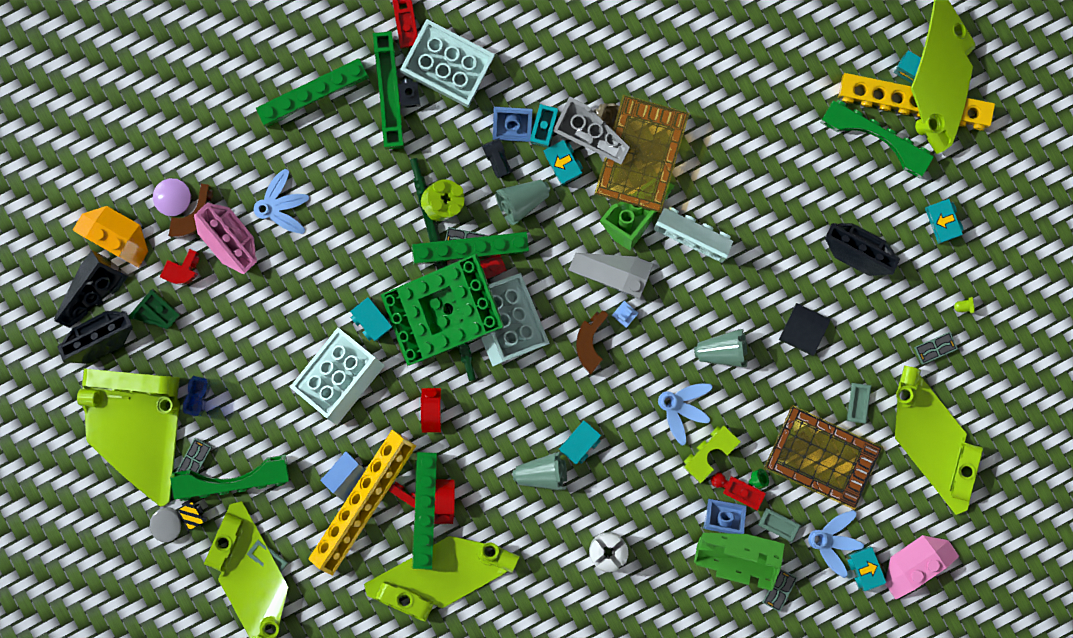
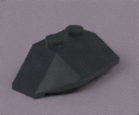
[825,223,900,276]
[57,311,133,364]

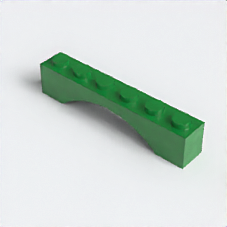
[373,31,404,150]
[256,58,369,128]
[820,100,933,179]
[411,232,529,265]
[411,452,437,569]
[170,455,290,501]

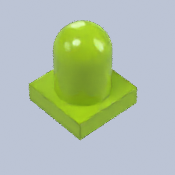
[954,297,975,313]

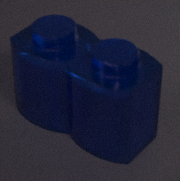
[183,376,210,417]

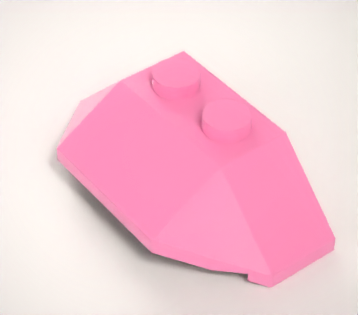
[194,203,257,274]
[885,535,959,599]

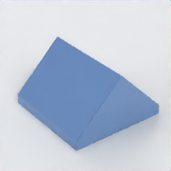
[493,107,532,142]
[321,452,366,502]
[703,499,746,534]

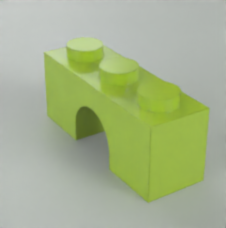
[683,426,741,483]

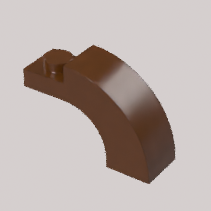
[168,183,213,238]
[576,310,608,375]

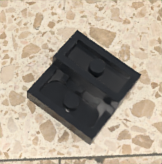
[779,303,831,356]

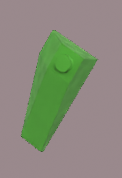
[600,176,675,250]

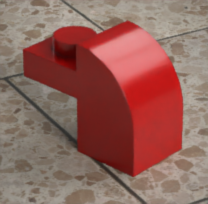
[160,249,200,285]
[421,388,441,433]
[434,479,455,524]

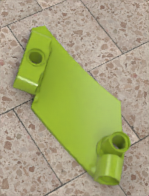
[911,0,976,154]
[895,365,983,515]
[204,501,288,638]
[364,536,520,622]

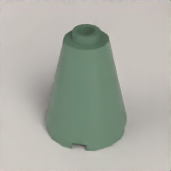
[495,179,551,225]
[694,329,748,367]
[513,452,567,490]

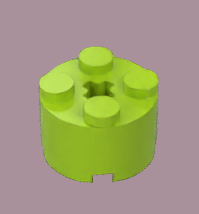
[421,179,464,221]

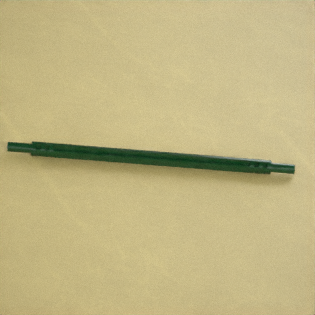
[410,158,476,381]

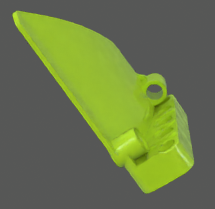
[77,368,180,507]

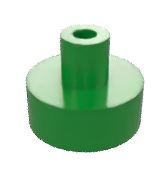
[749,469,769,489]

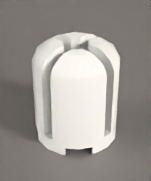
[589,532,629,572]

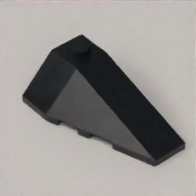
[54,250,128,328]

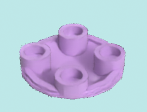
[153,178,192,217]

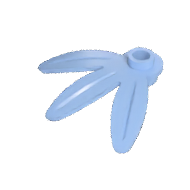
[254,169,309,234]
[658,384,712,446]
[808,510,864,578]

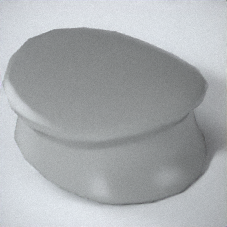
[150,507,181,542]

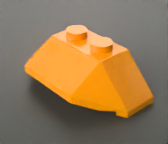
[73,206,149,268]

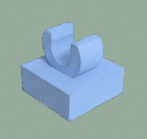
[612,301,639,328]

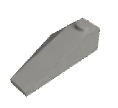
[553,97,630,165]
[568,253,653,299]

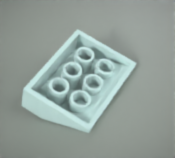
[400,19,495,108]
[653,207,733,263]
[481,273,550,366]
[290,328,385,425]

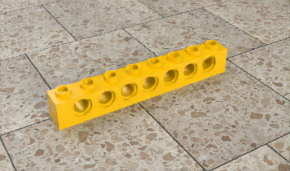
[838,73,995,130]
[309,430,416,576]

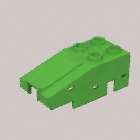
[694,533,785,591]

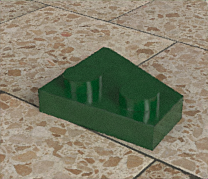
[129,289,181,329]

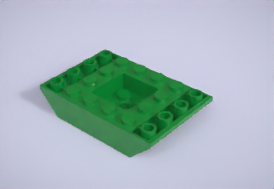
[381,254,504,366]

